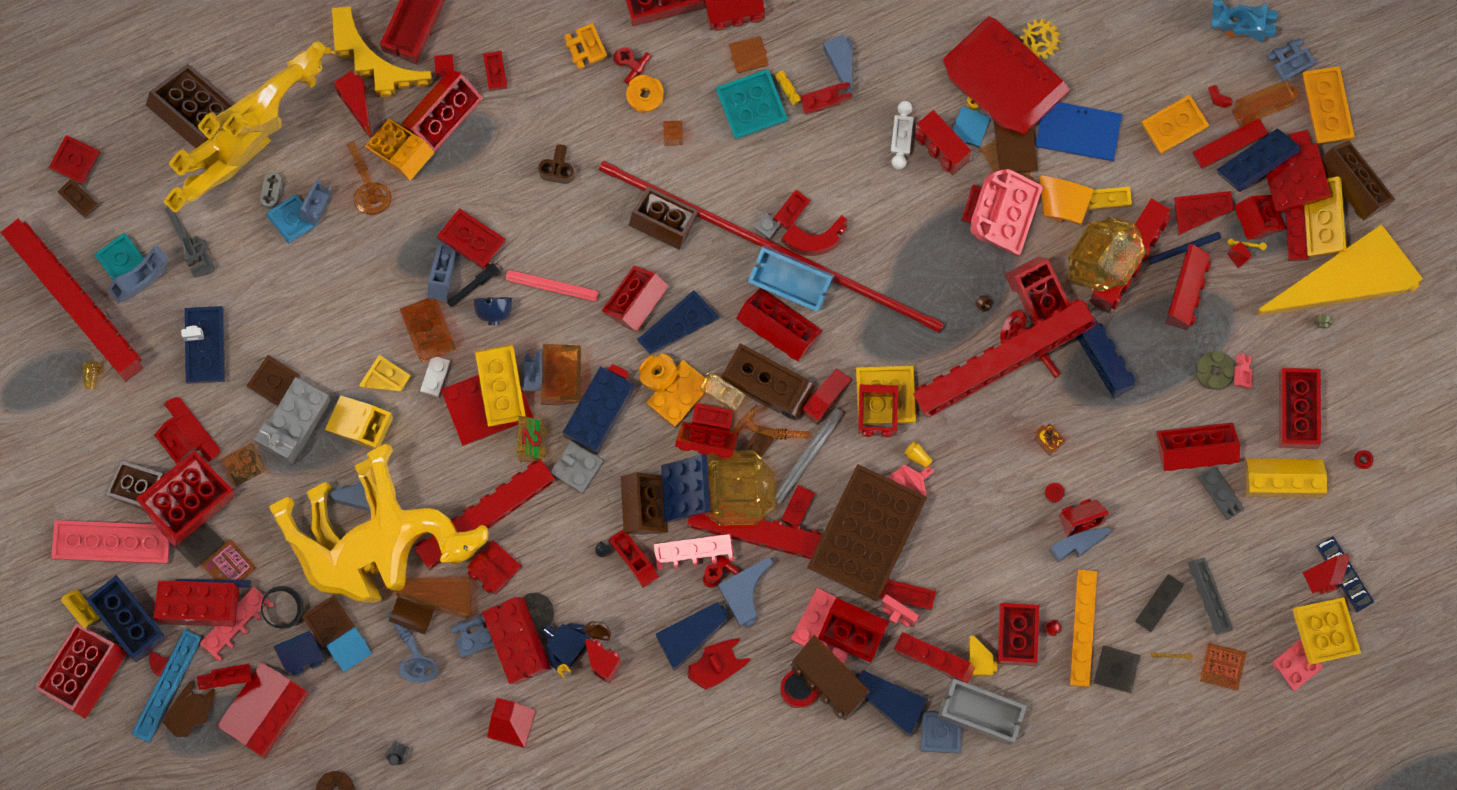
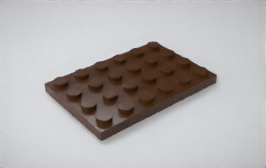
[807,464,927,602]

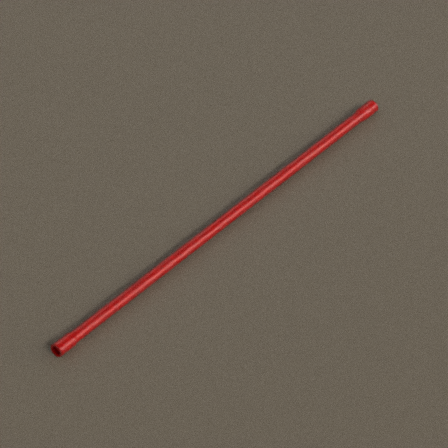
[599,160,944,333]

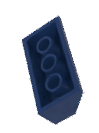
[1076,319,1136,399]

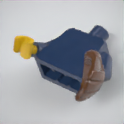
[542,621,611,679]

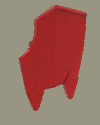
[688,638,751,690]

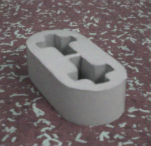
[260,172,282,209]

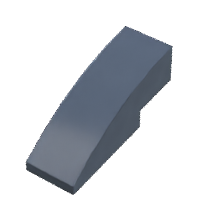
[1049,528,1111,563]

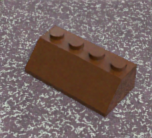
[1321,141,1396,221]

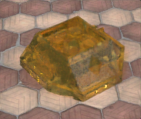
[1068,217,1146,292]
[704,450,776,525]

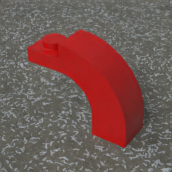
[781,215,848,256]

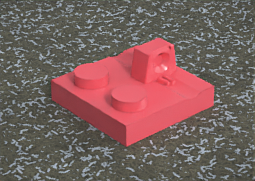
[881,594,919,628]

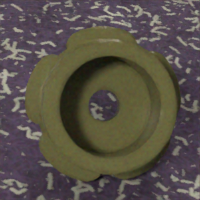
[1314,315,1333,329]

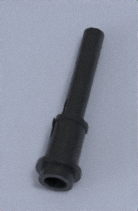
[447,263,500,307]

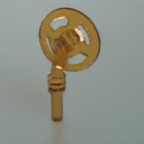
[347,141,392,215]
[731,405,809,440]

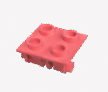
[1272,639,1323,691]

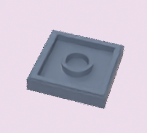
[921,712,961,753]

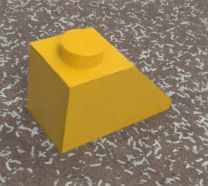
[969,636,997,678]

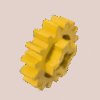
[1020,19,1062,60]

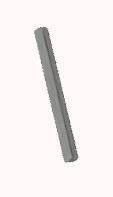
[772,408,843,505]

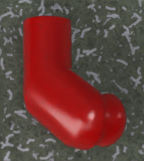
[1208,85,1233,108]

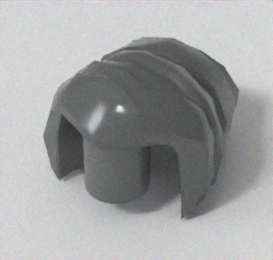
[385,740,409,766]

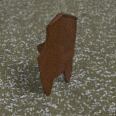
[163,681,214,737]

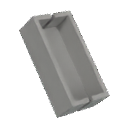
[937,679,1027,745]

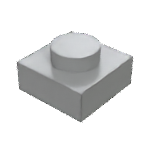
[754,213,781,240]

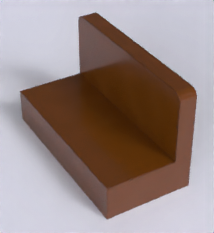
[389,594,435,635]

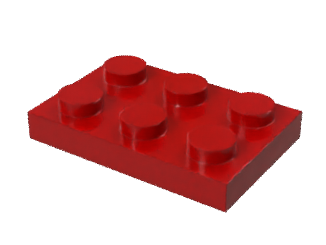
[437,208,506,270]

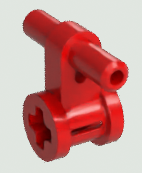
[613,47,651,85]
[702,555,741,588]

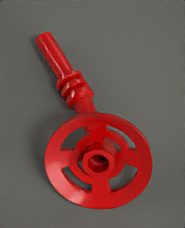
[1000,310,1061,378]

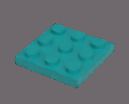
[715,69,788,140]

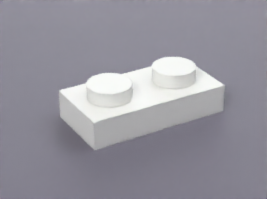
[420,355,451,398]

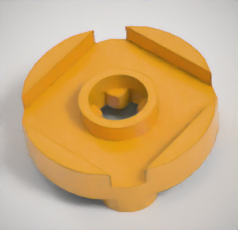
[626,75,664,113]
[639,353,679,392]

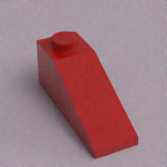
[802,368,852,425]
[608,529,659,588]

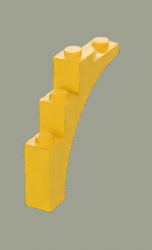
[332,6,433,98]

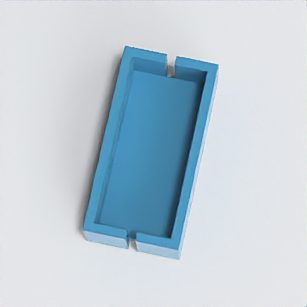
[748,246,835,312]

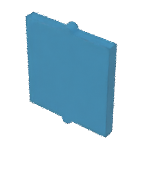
[953,106,991,147]
[326,627,372,672]

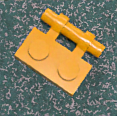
[564,23,608,70]

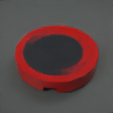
[780,671,818,708]

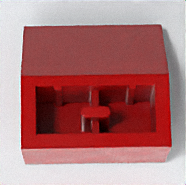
[585,638,622,684]

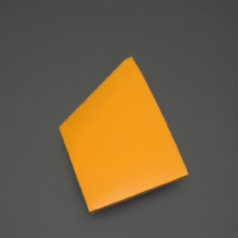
[1039,175,1094,226]

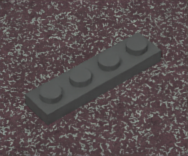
[1188,558,1233,635]

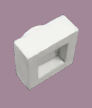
[181,326,204,341]

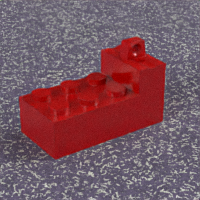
[1004,257,1069,327]

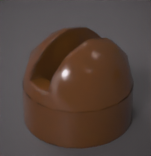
[975,295,992,312]

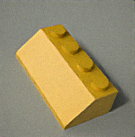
[1246,458,1327,498]

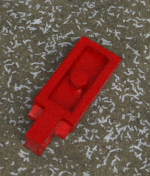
[197,664,252,690]

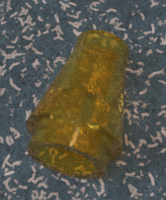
[81,362,100,389]

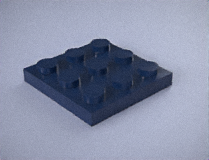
[661,455,710,523]

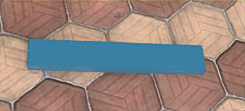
[132,629,203,743]

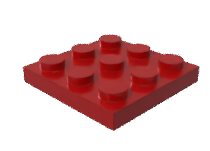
[1266,143,1332,214]
[675,422,739,459]

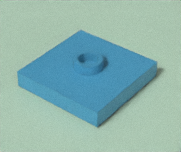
[265,194,319,244]

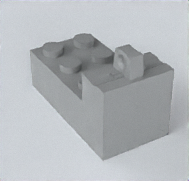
[254,377,331,466]

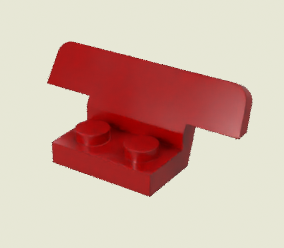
[154,397,220,464]

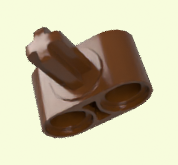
[538,144,574,184]

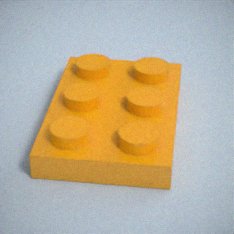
[1141,95,1210,155]
[646,360,712,428]

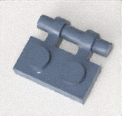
[1267,38,1316,82]
[450,615,495,658]

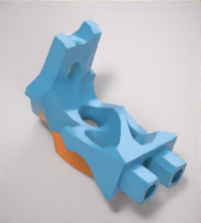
[1211,0,1278,43]

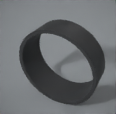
[261,586,303,629]

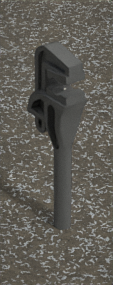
[165,206,214,278]

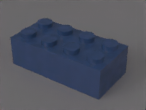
[563,366,634,455]
[86,575,167,662]

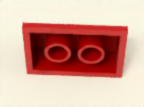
[705,0,765,31]
[602,265,669,332]
[818,597,889,663]

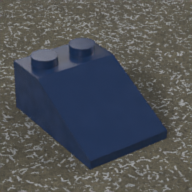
[273,631,326,677]

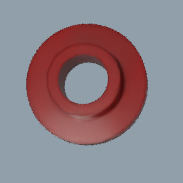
[1354,450,1373,470]

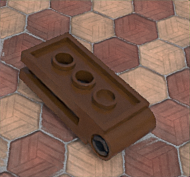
[720,343,815,421]

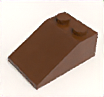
[106,460,165,511]

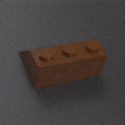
[629,186,699,250]
[620,472,668,535]

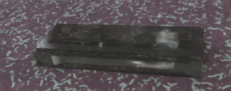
[1135,574,1184,633]

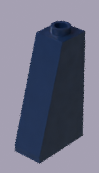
[655,602,728,671]
[855,670,927,737]

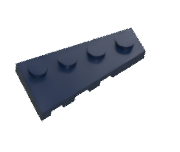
[637,290,720,355]

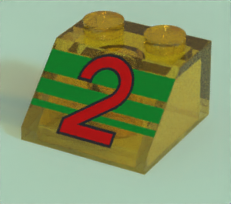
[516,416,547,462]

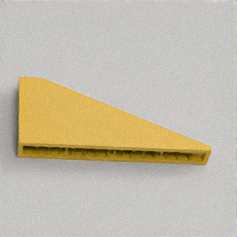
[1256,224,1423,316]

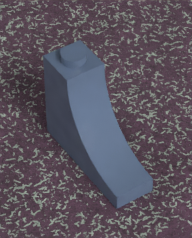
[718,557,773,628]

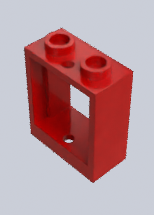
[858,384,898,438]

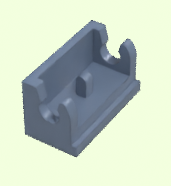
[298,179,332,226]
[522,349,542,391]

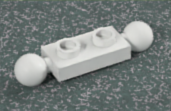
[891,101,914,170]

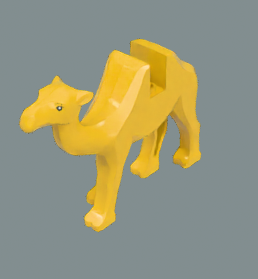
[164,41,326,213]
[269,444,489,604]

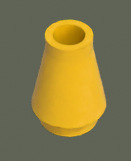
[904,441,933,469]

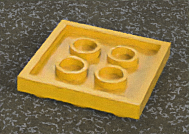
[856,366,916,425]
[1292,597,1361,666]

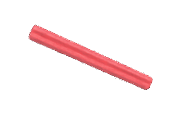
[506,270,598,302]

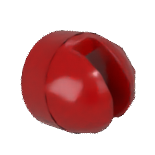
[1044,620,1061,636]

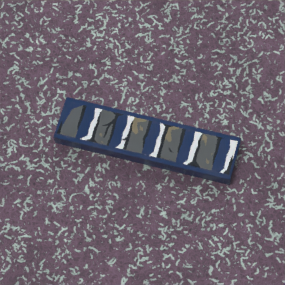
[1316,536,1374,613]

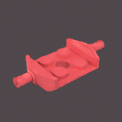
[887,465,934,496]

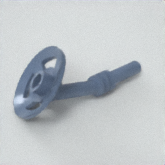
[386,611,438,683]

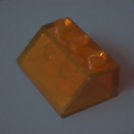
[540,344,581,406]

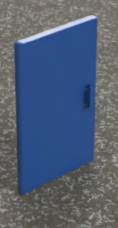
[1035,102,1122,162]

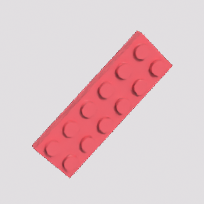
[51,520,170,564]

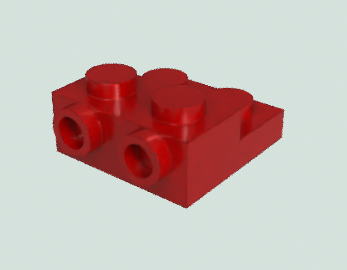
[467,540,522,595]

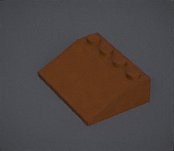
[146,64,234,148]
[791,635,870,721]

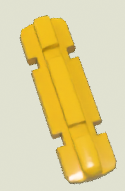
[775,70,801,105]

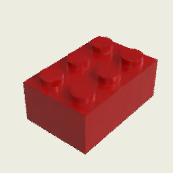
[915,110,972,176]
[997,603,1040,666]

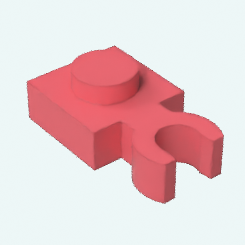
[1234,354,1252,389]

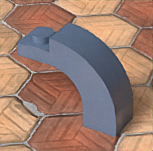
[108,245,169,303]

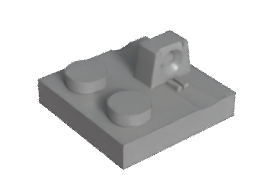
[551,441,604,494]

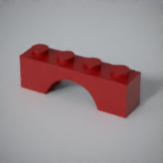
[894,632,975,684]

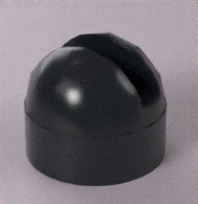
[595,541,612,557]

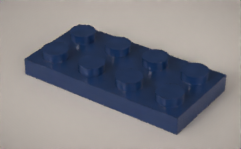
[1217,128,1301,192]
[184,306,225,384]

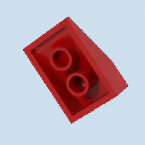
[333,70,372,138]
[1059,499,1109,537]

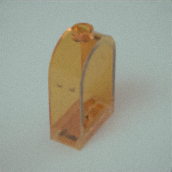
[1232,81,1299,128]

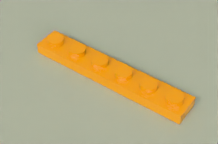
[1069,570,1097,687]

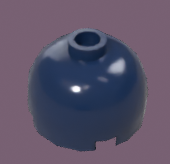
[474,297,512,325]

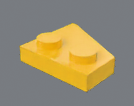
[359,355,412,392]

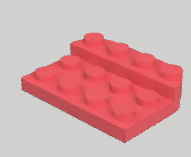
[970,169,1043,256]

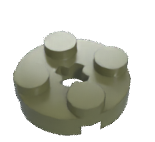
[1196,351,1235,390]

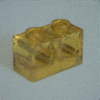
[699,373,746,411]

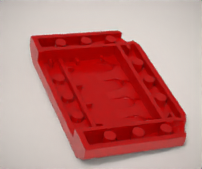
[942,16,1070,136]

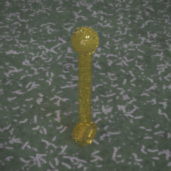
[1151,653,1192,660]

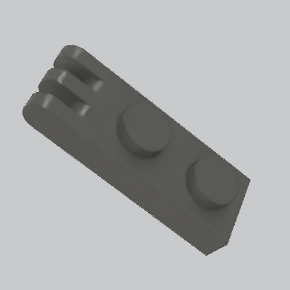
[1198,467,1244,520]

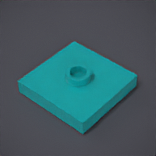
[94,232,145,280]

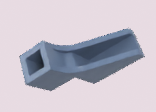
[331,481,371,513]

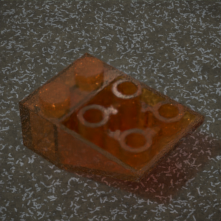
[400,298,456,363]

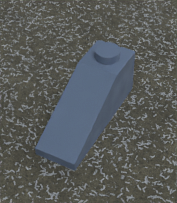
[823,34,853,93]
[428,242,457,301]

